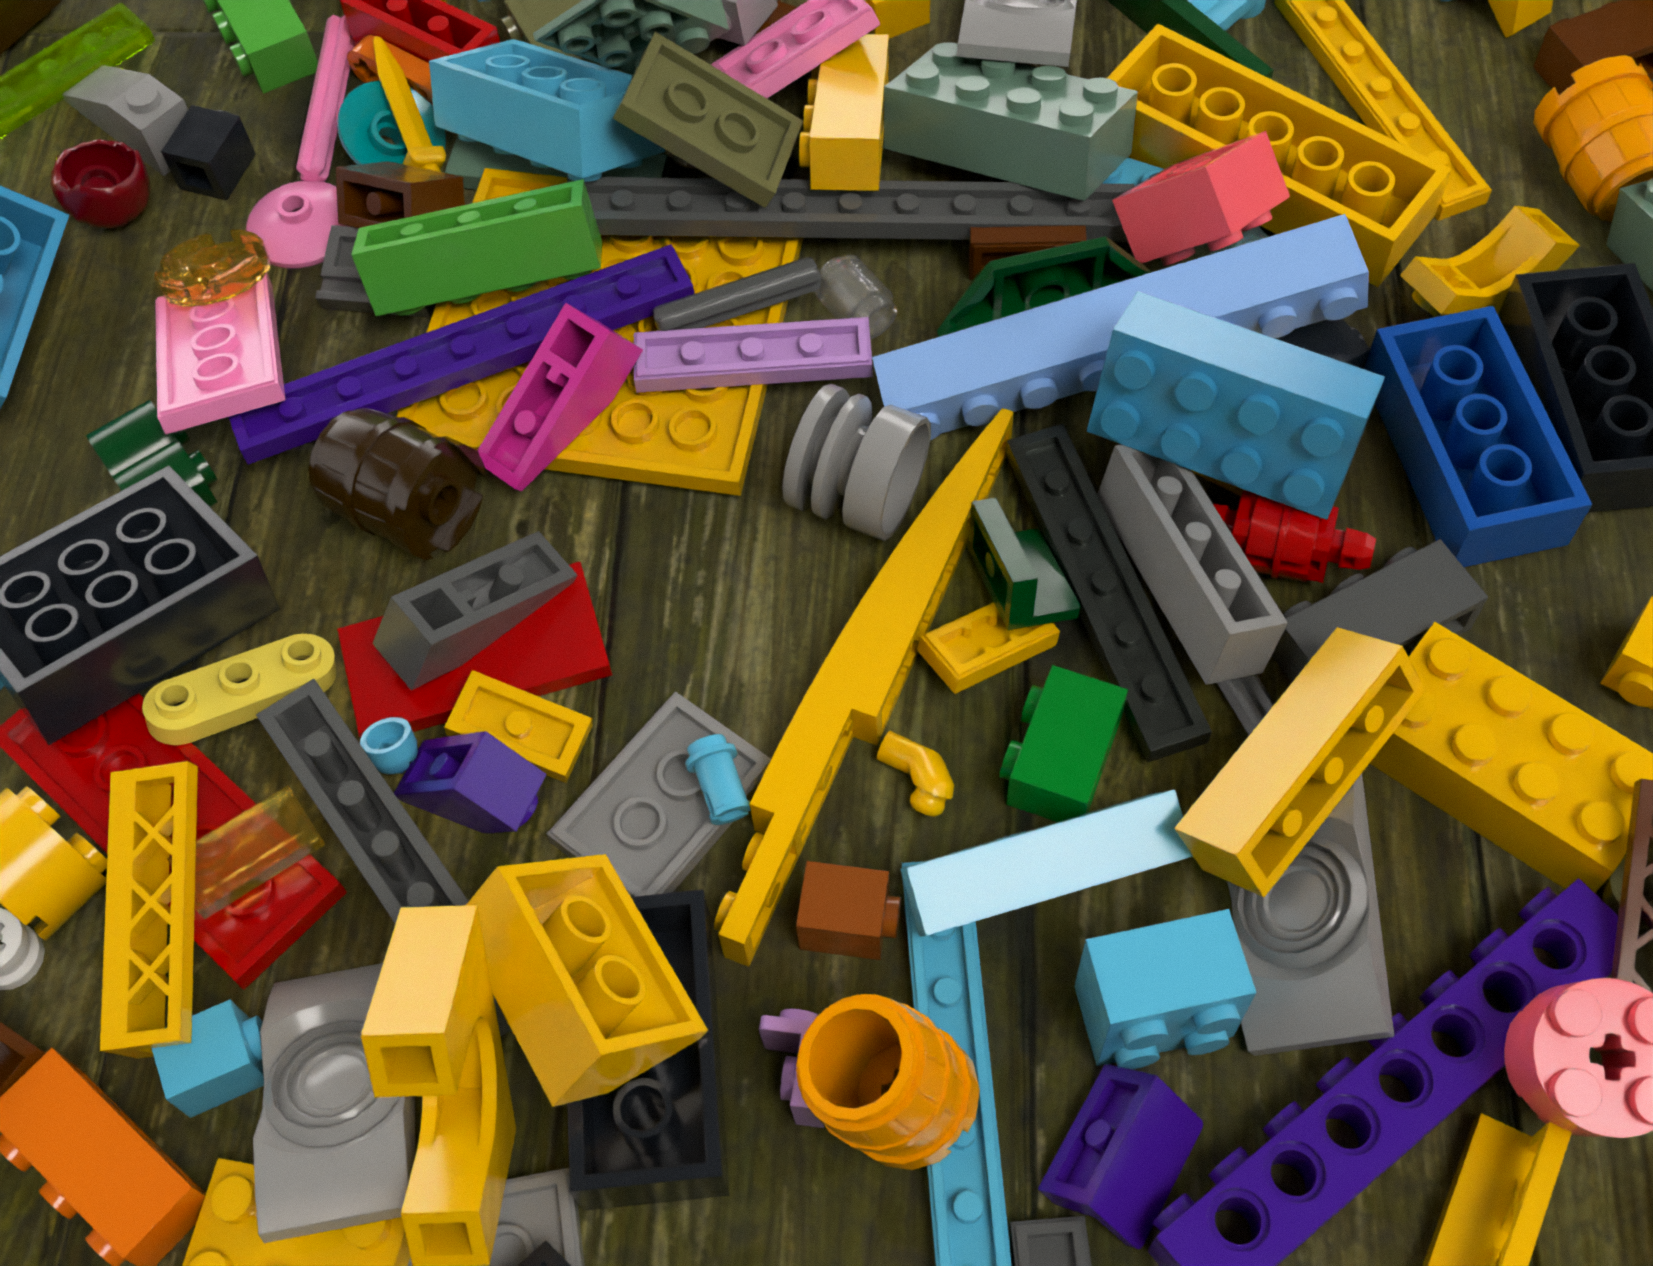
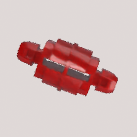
[1213,490,1376,583]

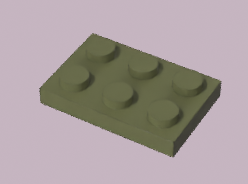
[612,31,803,208]

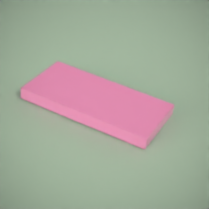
[155,269,286,434]

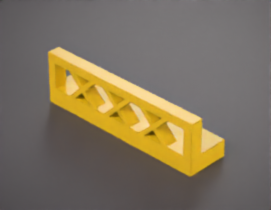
[100,761,198,1059]
[1422,1113,1572,1266]

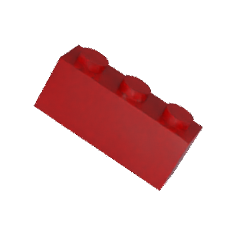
[340,0,500,63]

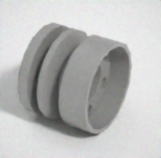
[782,384,931,541]

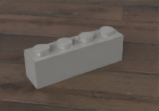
[1098,445,1288,685]

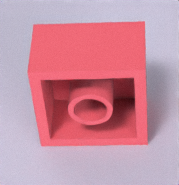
[1112,131,1290,266]

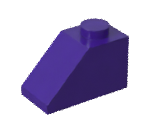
[394,731,547,833]

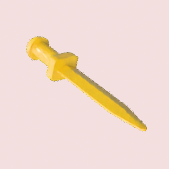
[373,36,446,172]

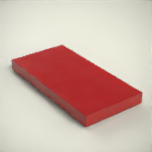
[337,561,612,738]

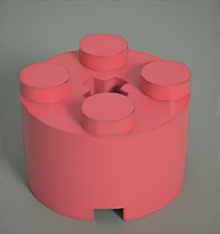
[1504,978,1653,1138]

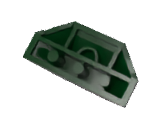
[937,236,1152,337]

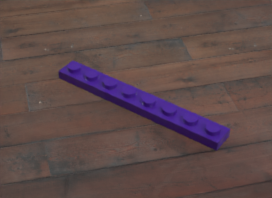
[229,244,694,464]

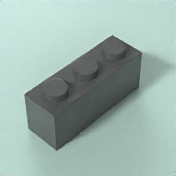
[1272,539,1488,682]

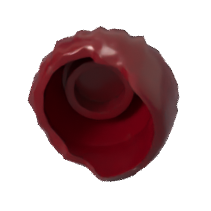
[50,139,151,229]

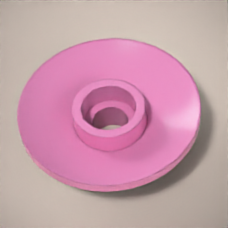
[246,181,350,269]

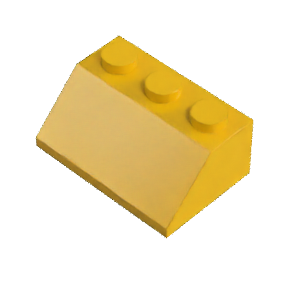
[466,854,708,1107]

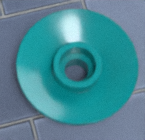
[337,81,446,165]

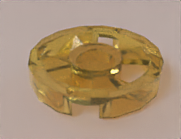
[154,229,270,307]

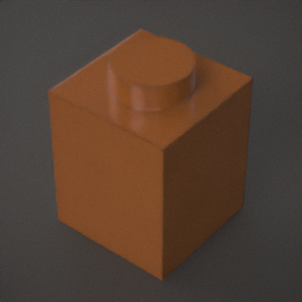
[796,861,901,960]

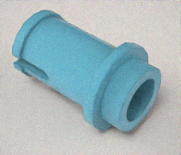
[685,734,751,825]

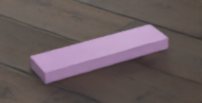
[634,317,873,393]

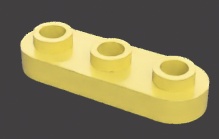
[142,634,337,745]

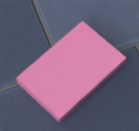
[711,0,881,99]

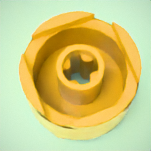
[0,786,107,941]

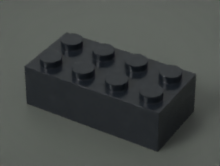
[1498,263,1653,512]
[568,889,730,1211]

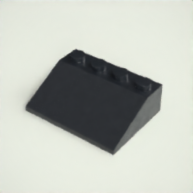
[0,466,280,745]

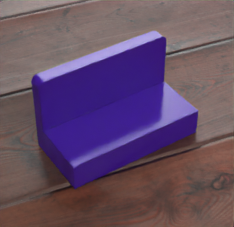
[1038,1064,1203,1249]

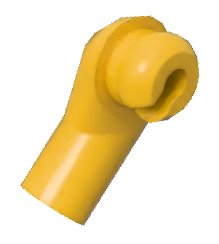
[877,731,955,817]

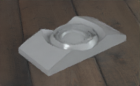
[957,0,1077,67]
[1227,773,1394,1056]
[253,963,415,1243]

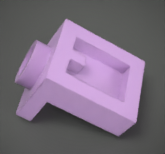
[759,1009,825,1128]

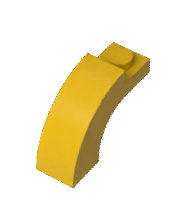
[1400,205,1580,317]

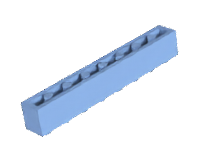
[872,214,1369,440]

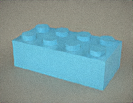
[429,39,665,182]

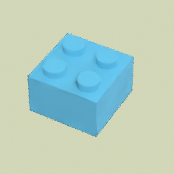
[1074,909,1256,1070]

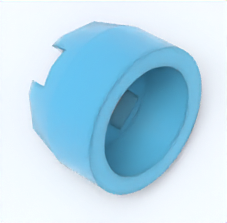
[360,717,418,775]

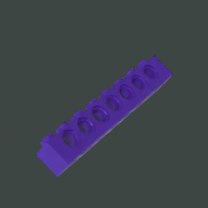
[1148,878,1639,1266]

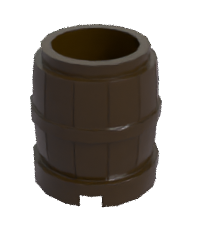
[308,408,485,560]

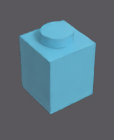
[151,999,264,1118]

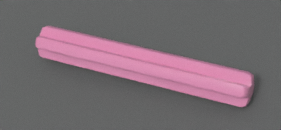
[296,15,355,182]

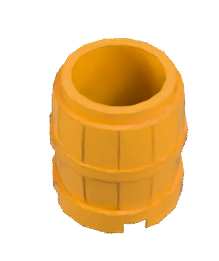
[1533,55,1653,222]
[796,994,980,1170]

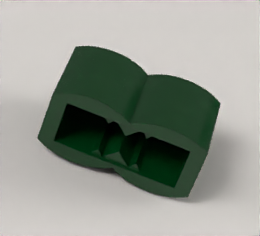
[85,400,218,507]

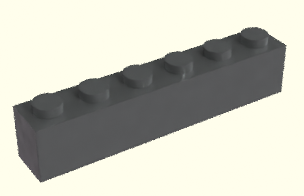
[256,679,511,1037]

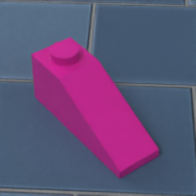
[477,303,643,492]

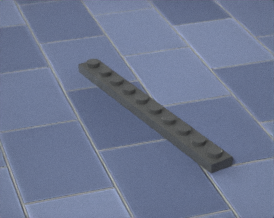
[567,177,1134,242]

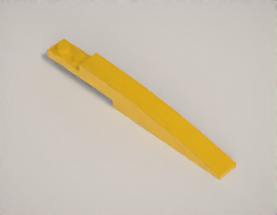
[714,408,1014,967]

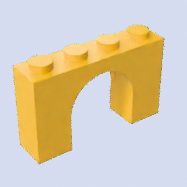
[361,905,516,1266]

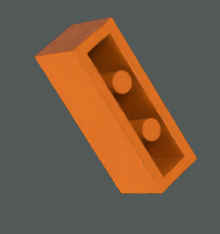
[0,1048,206,1266]

